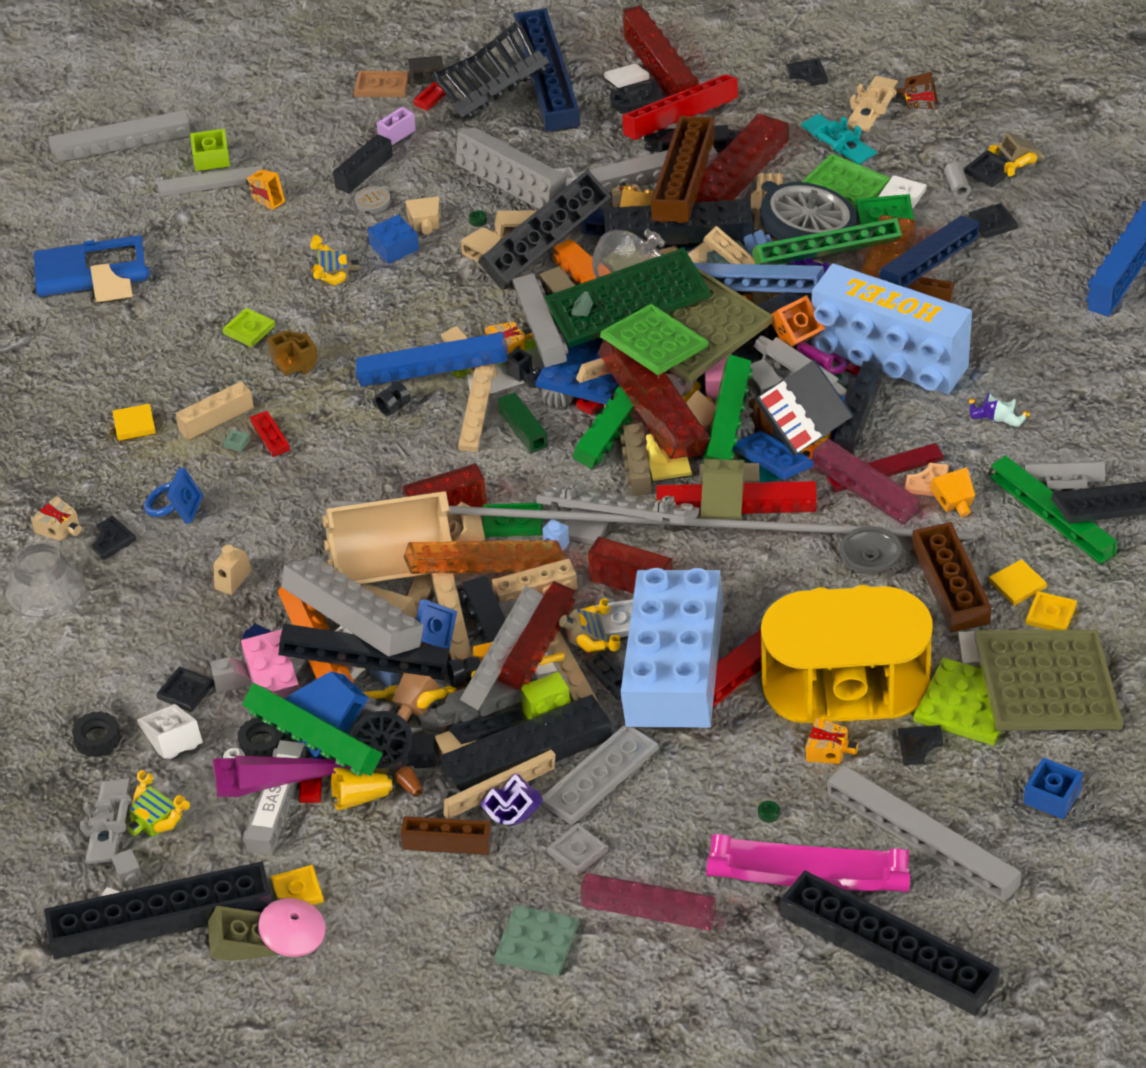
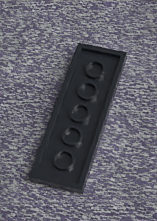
[1051,481,1146,523]

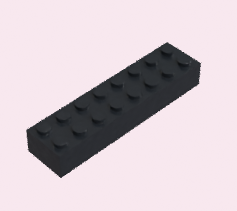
[478,169,612,290]
[604,199,753,249]
[439,694,612,792]

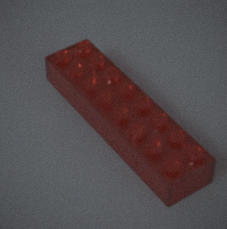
[622,5,699,97]
[695,113,789,203]
[598,340,710,459]

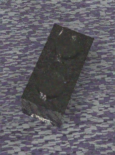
[408,55,445,85]

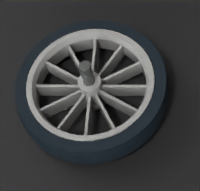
[760,182,857,240]

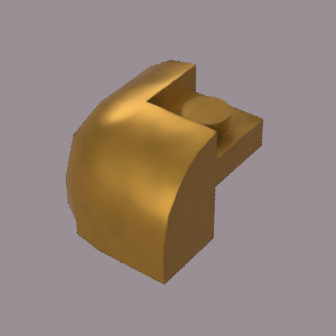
[267,330,318,376]

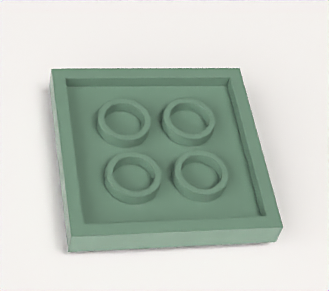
[494,905,579,976]

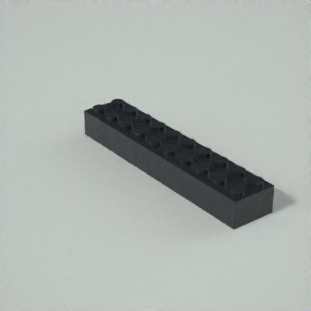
[44,861,272,959]
[780,870,1000,1016]

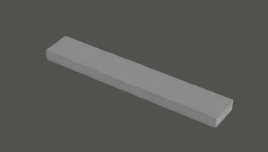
[157,165,263,197]

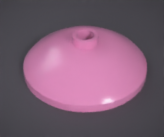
[258,898,326,957]

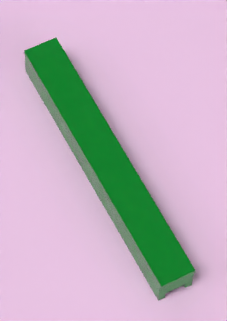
[991,455,1117,564]

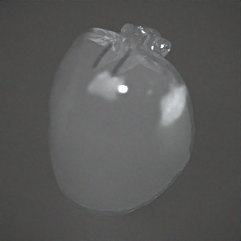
[592,229,665,278]

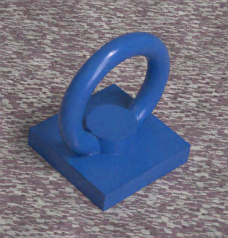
[144,468,203,524]
[414,599,457,651]

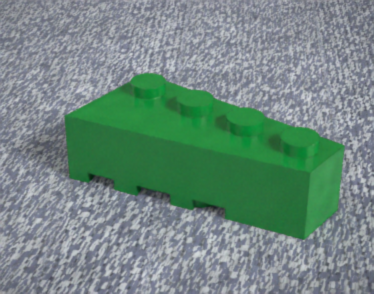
[572,387,638,469]

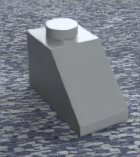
[210,657,252,693]

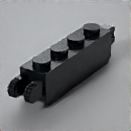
[644,125,742,153]

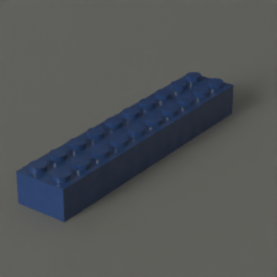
[513,8,580,132]

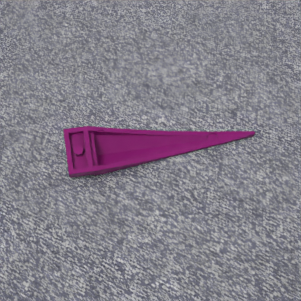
[212,755,387,797]

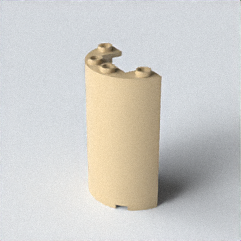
[322,491,461,585]

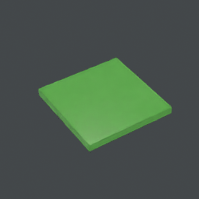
[802,153,891,215]
[600,304,709,375]

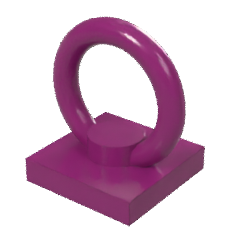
[797,342,847,374]

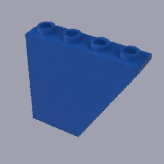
[285,671,369,759]

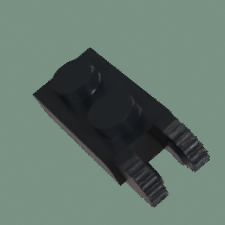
[585,652,623,700]

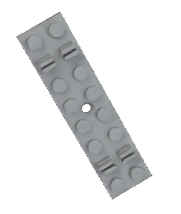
[536,482,700,525]

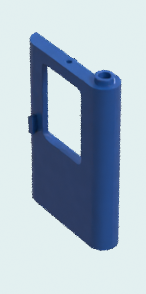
[34,235,150,297]

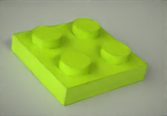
[222,308,275,347]

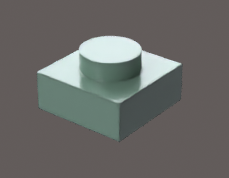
[224,429,250,452]

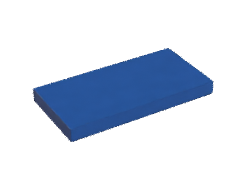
[732,430,813,480]

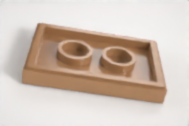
[354,71,410,97]

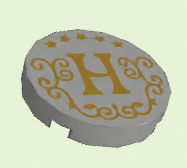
[355,186,391,214]

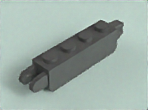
[435,670,538,727]

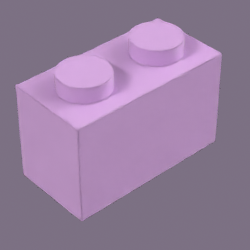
[377,107,416,145]

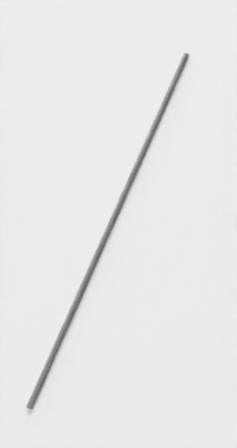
[331,500,975,540]

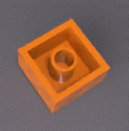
[771,295,825,347]

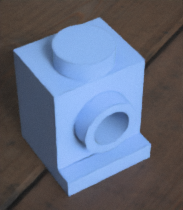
[541,519,569,555]

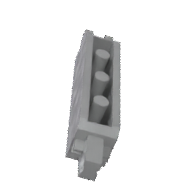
[754,336,846,396]

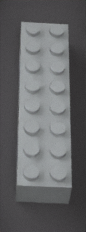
[456,127,567,209]
[281,556,423,656]

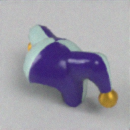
[968,393,1030,427]

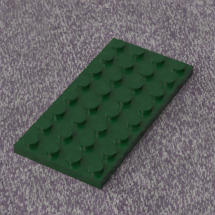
[544,247,711,348]

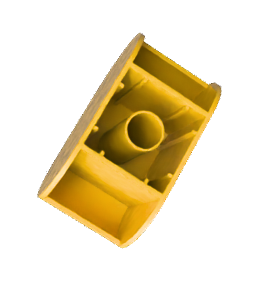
[761,585,933,723]

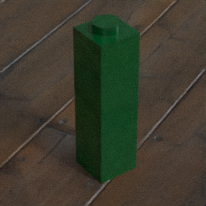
[498,392,548,454]

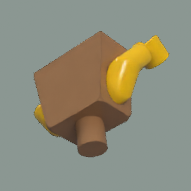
[392,673,458,722]

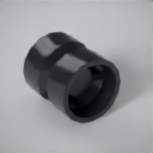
[374,382,411,416]
[447,656,481,688]

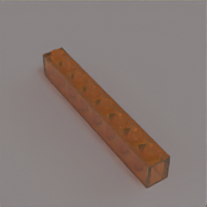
[404,540,565,574]

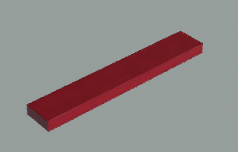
[827,443,944,493]

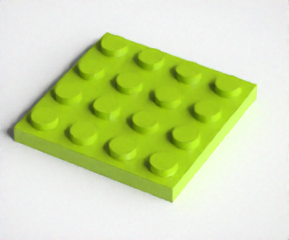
[913,657,1001,746]

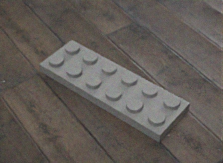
[541,725,658,825]

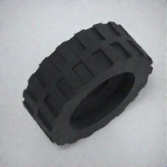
[72,711,121,757]
[237,716,285,757]

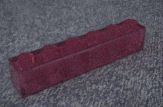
[812,439,921,525]
[580,873,716,931]

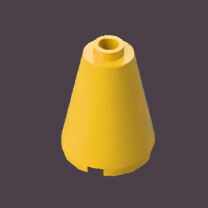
[331,767,392,811]

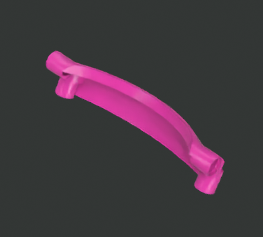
[706,834,910,892]

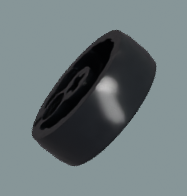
[350,711,414,776]

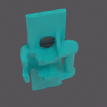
[801,114,877,165]

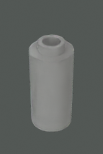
[944,162,971,199]

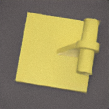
[646,434,692,481]

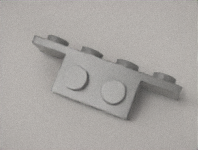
[1025,461,1105,491]

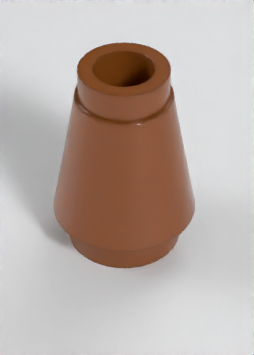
[394,766,424,797]

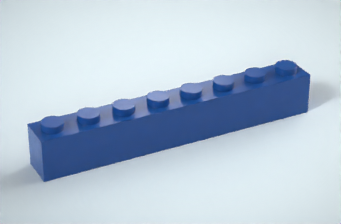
[355,332,508,387]

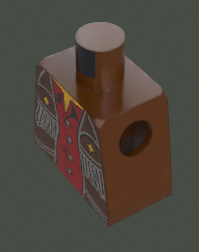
[896,72,938,109]

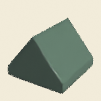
[571,291,593,316]

